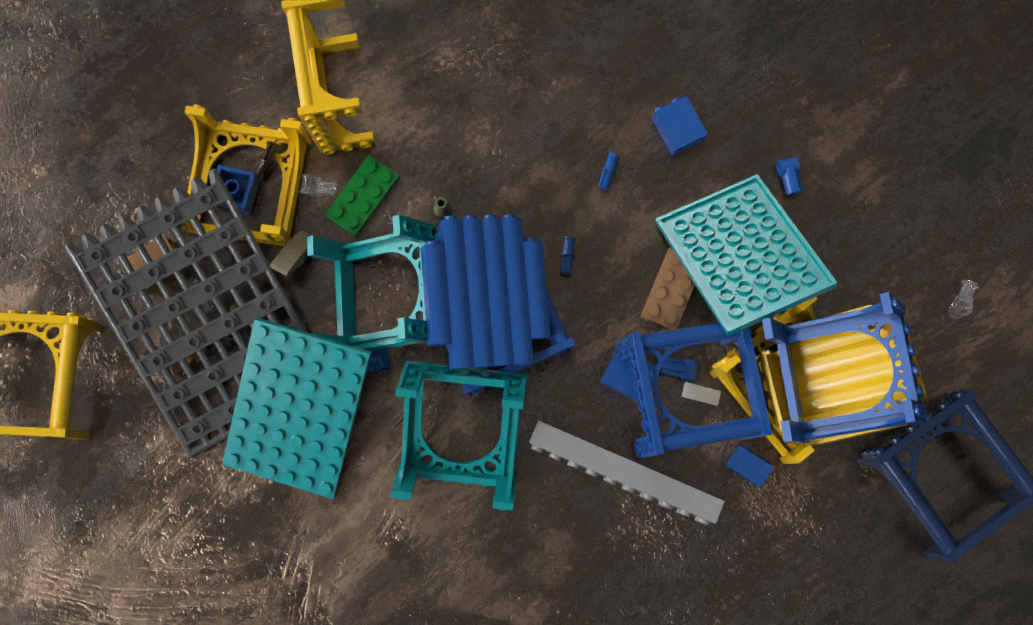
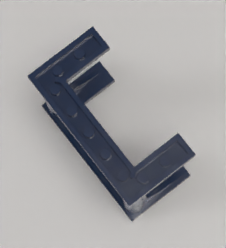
[857,389,1033,563]

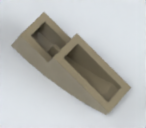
[270,230,312,276]

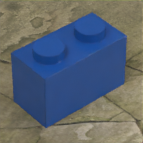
[724,445,773,487]

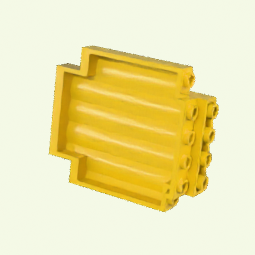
[759,304,928,447]

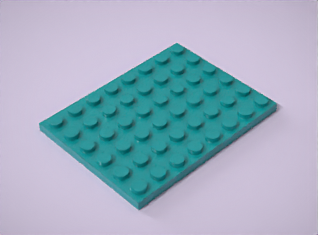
[656,174,837,336]
[222,317,372,499]

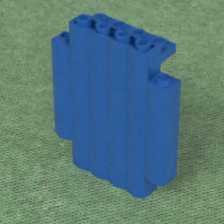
[420,214,551,370]

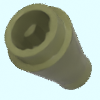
[433,197,452,218]

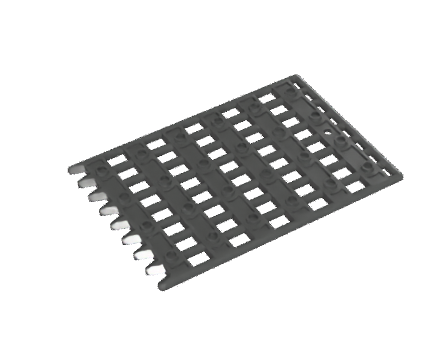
[65,169,308,457]

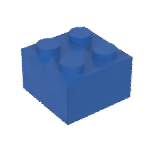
[215,165,260,215]

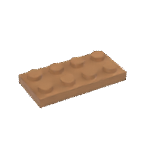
[640,248,695,330]

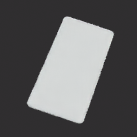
[682,382,721,406]

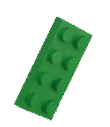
[325,155,400,237]

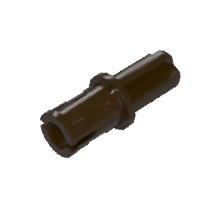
[255,141,279,178]

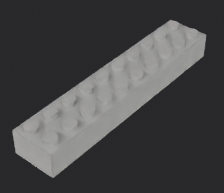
[529,420,725,526]

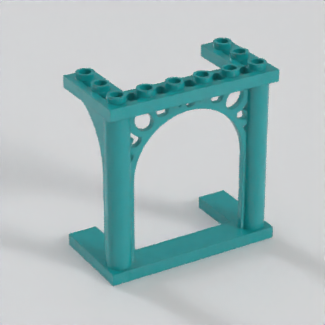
[307,215,438,351]
[391,361,527,511]

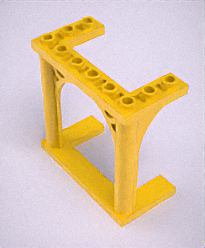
[281,0,376,155]
[179,105,312,246]
[709,297,818,464]
[0,310,102,440]

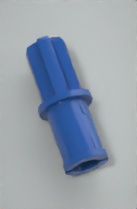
[598,152,620,190]
[560,237,576,275]

